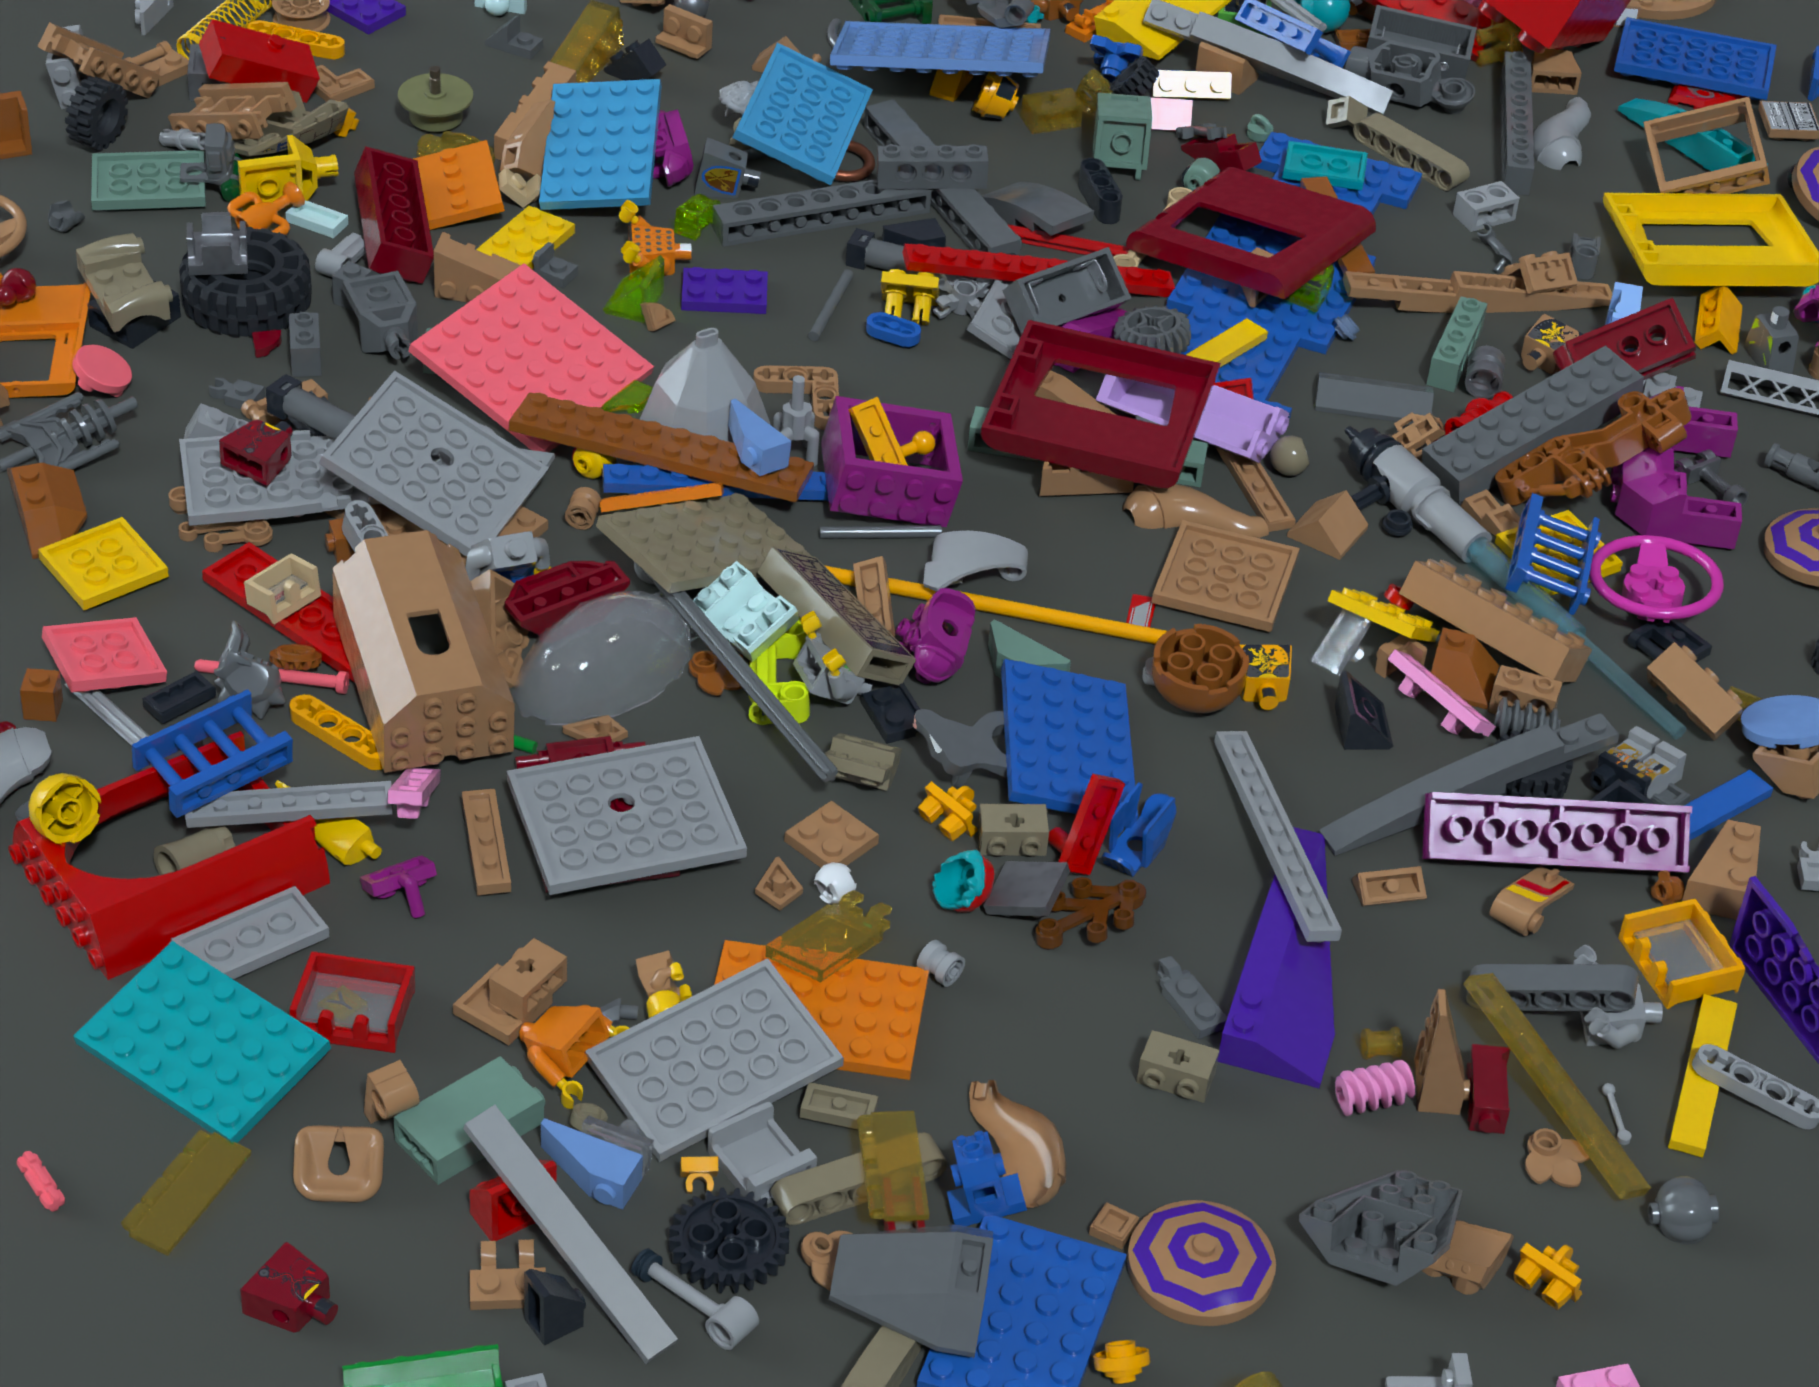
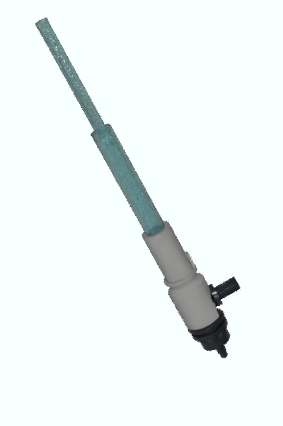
[1345,426,1686,739]

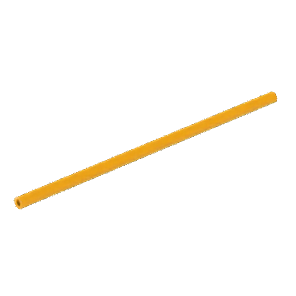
[824,565,1167,644]

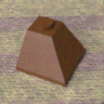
[1426,628,1499,709]

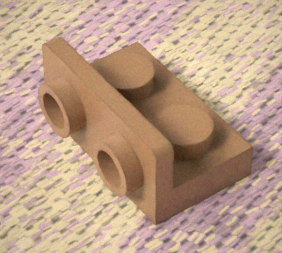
[655,4,713,59]

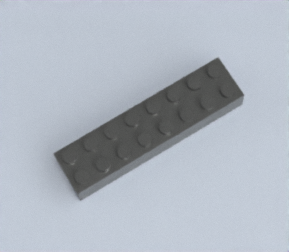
[1422,346,1644,506]

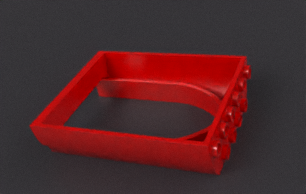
[8,731,330,980]

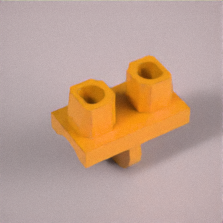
[917,781,978,841]
[1513,1242,1582,1310]

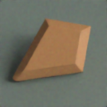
[562,715,628,742]
[755,857,803,910]

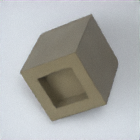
[1326,96,1368,128]

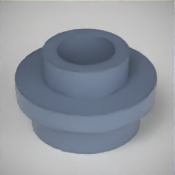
[1334,314,1360,340]

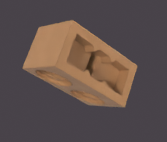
[1488,665,1563,716]

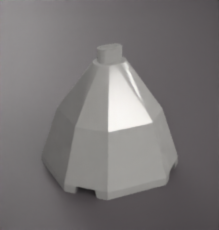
[640,328,770,443]

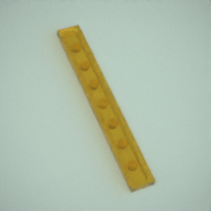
[1464,973,1651,1200]

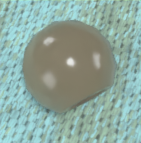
[1270,435,1310,476]

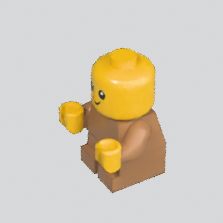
[636,950,693,1018]

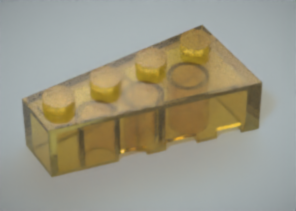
[544,0,624,83]

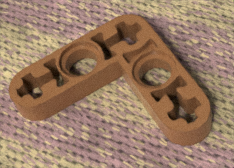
[753,366,839,430]

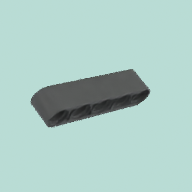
[1466,964,1639,1011]

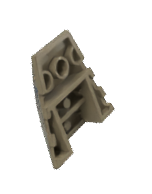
[233,90,349,156]

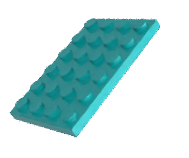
[73,941,331,1147]

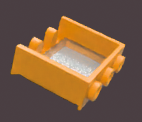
[1618,898,1745,1009]

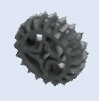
[1114,305,1191,354]

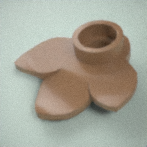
[1525,1128,1592,1188]
[801,1230,853,1290]

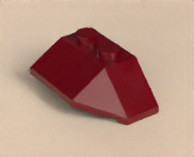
[505,561,630,638]

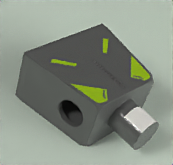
[1744,306,1799,374]

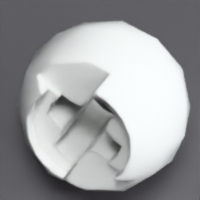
[814,862,857,905]

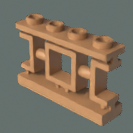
[38,22,160,98]
[168,82,297,139]

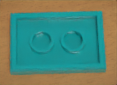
[1282,141,1368,190]

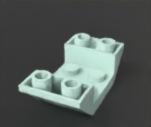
[693,561,799,662]

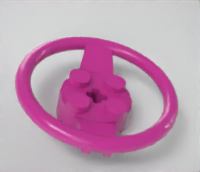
[1589,535,1724,623]

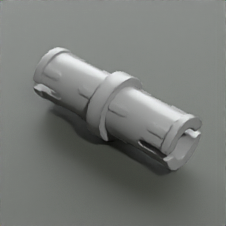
[159,128,205,151]

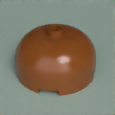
[1152,624,1249,713]

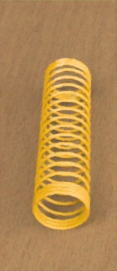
[176,0,272,60]

